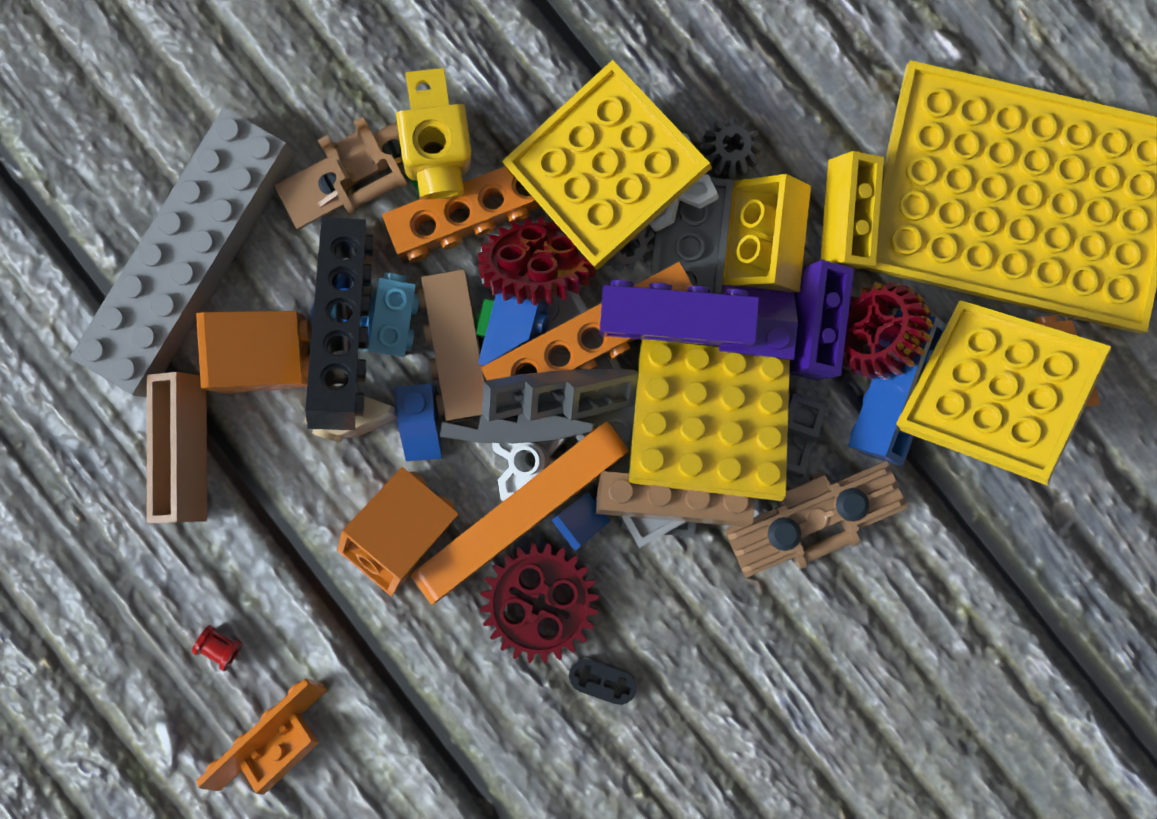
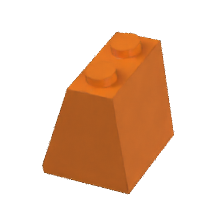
[196,311,312,394]
[337,467,458,597]

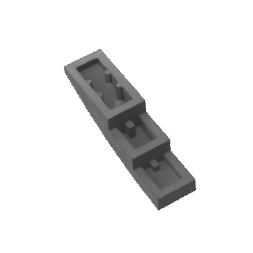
[482,369,638,422]
[440,414,599,444]

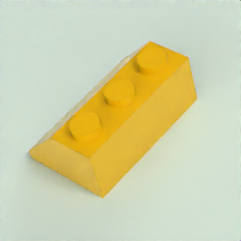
[722,174,811,292]

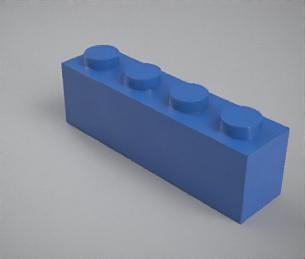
[848,310,947,466]

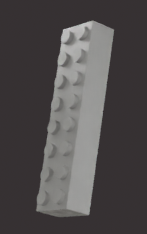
[69,107,297,398]

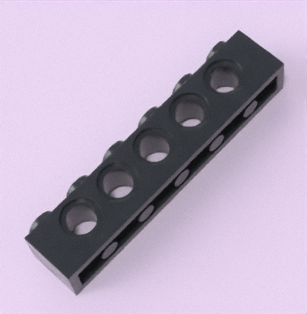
[305,217,373,430]

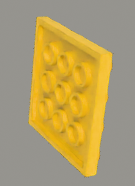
[502,60,712,270]
[896,300,1111,486]
[628,339,790,501]

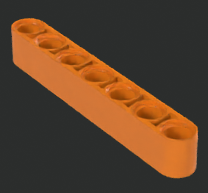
[410,421,630,605]

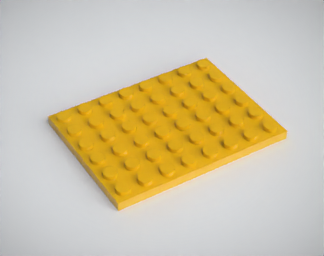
[863,60,1157,334]

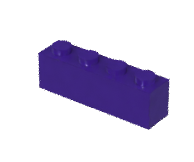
[599,280,759,348]

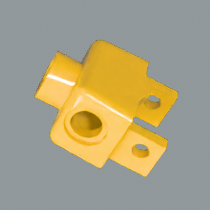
[396,68,471,200]

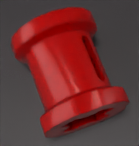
[192,625,243,672]

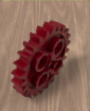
[478,217,596,306]
[480,542,599,664]

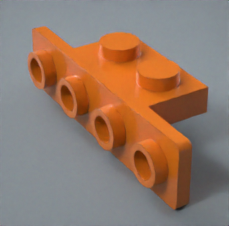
[196,678,327,795]

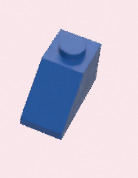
[478,293,550,366]
[395,384,443,462]
[552,492,610,550]

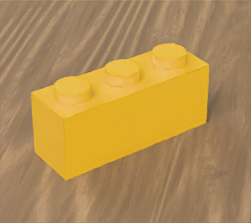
[820,151,884,270]

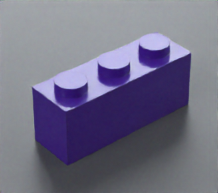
[789,260,854,381]

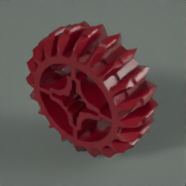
[843,281,934,380]

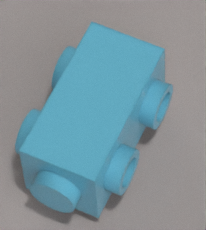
[363,273,419,357]

